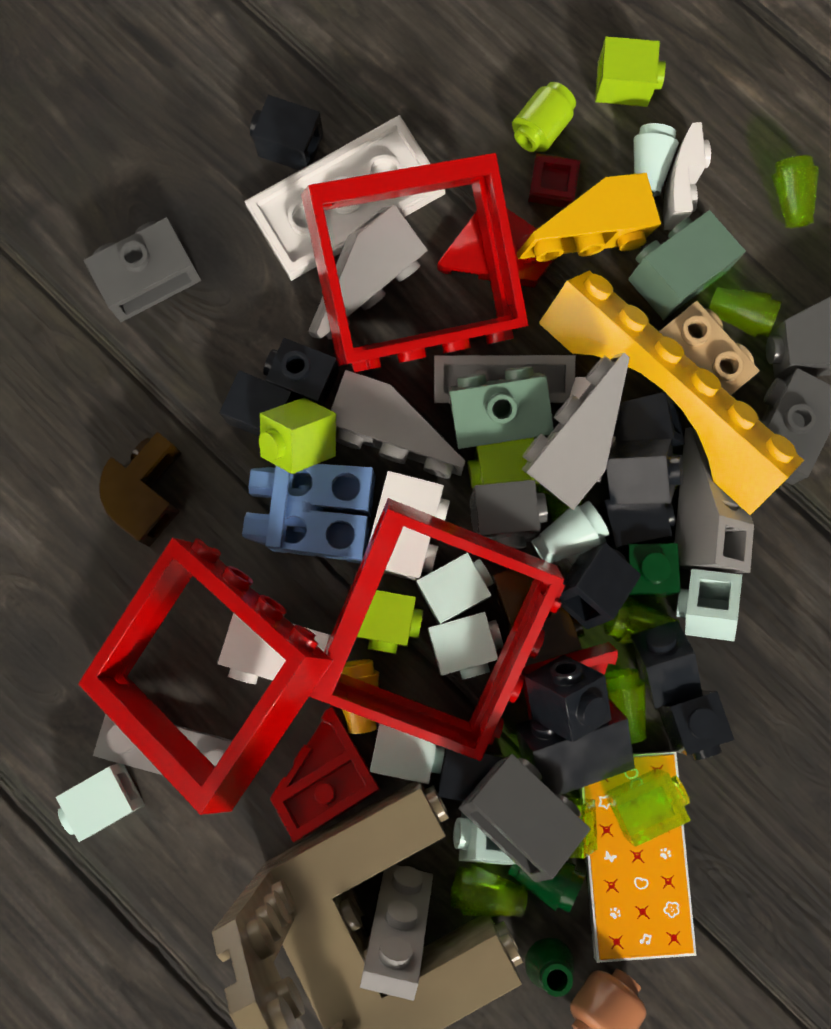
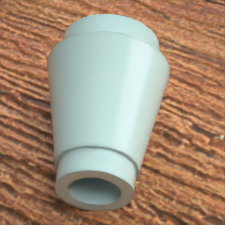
[634,123,679,197]
[531,501,609,563]

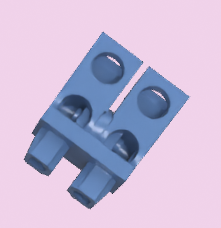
[242,464,376,563]

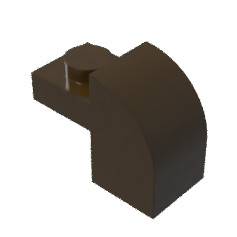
[99,432,182,547]

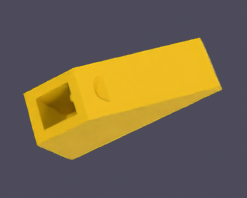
[517,173,661,262]

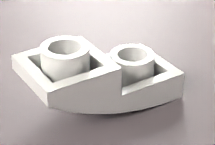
[663,122,711,230]

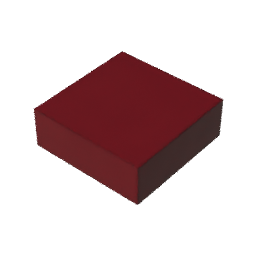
[528,153,581,208]

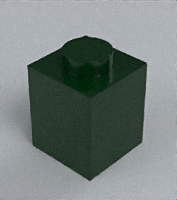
[618,543,681,597]

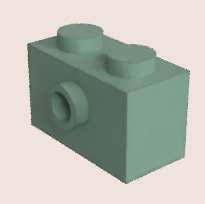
[628,210,746,321]
[448,366,554,449]

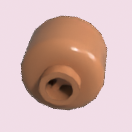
[570,969,647,1029]

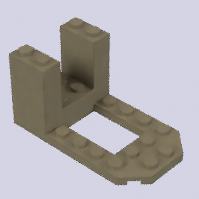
[212,781,524,1029]

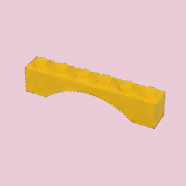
[539,270,804,515]

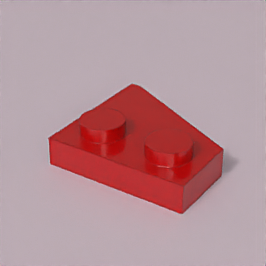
[270,707,381,843]

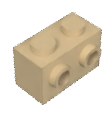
[659,301,760,395]

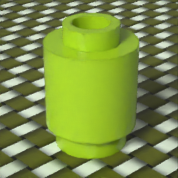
[512,82,576,152]

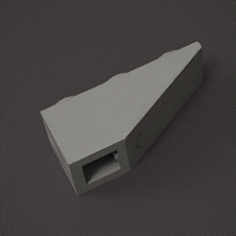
[308,204,428,339]
[522,353,630,510]
[331,370,465,479]
[674,427,754,574]

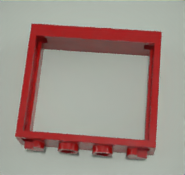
[301,153,529,373]
[309,498,565,761]
[78,537,333,815]

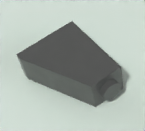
[766,296,831,378]

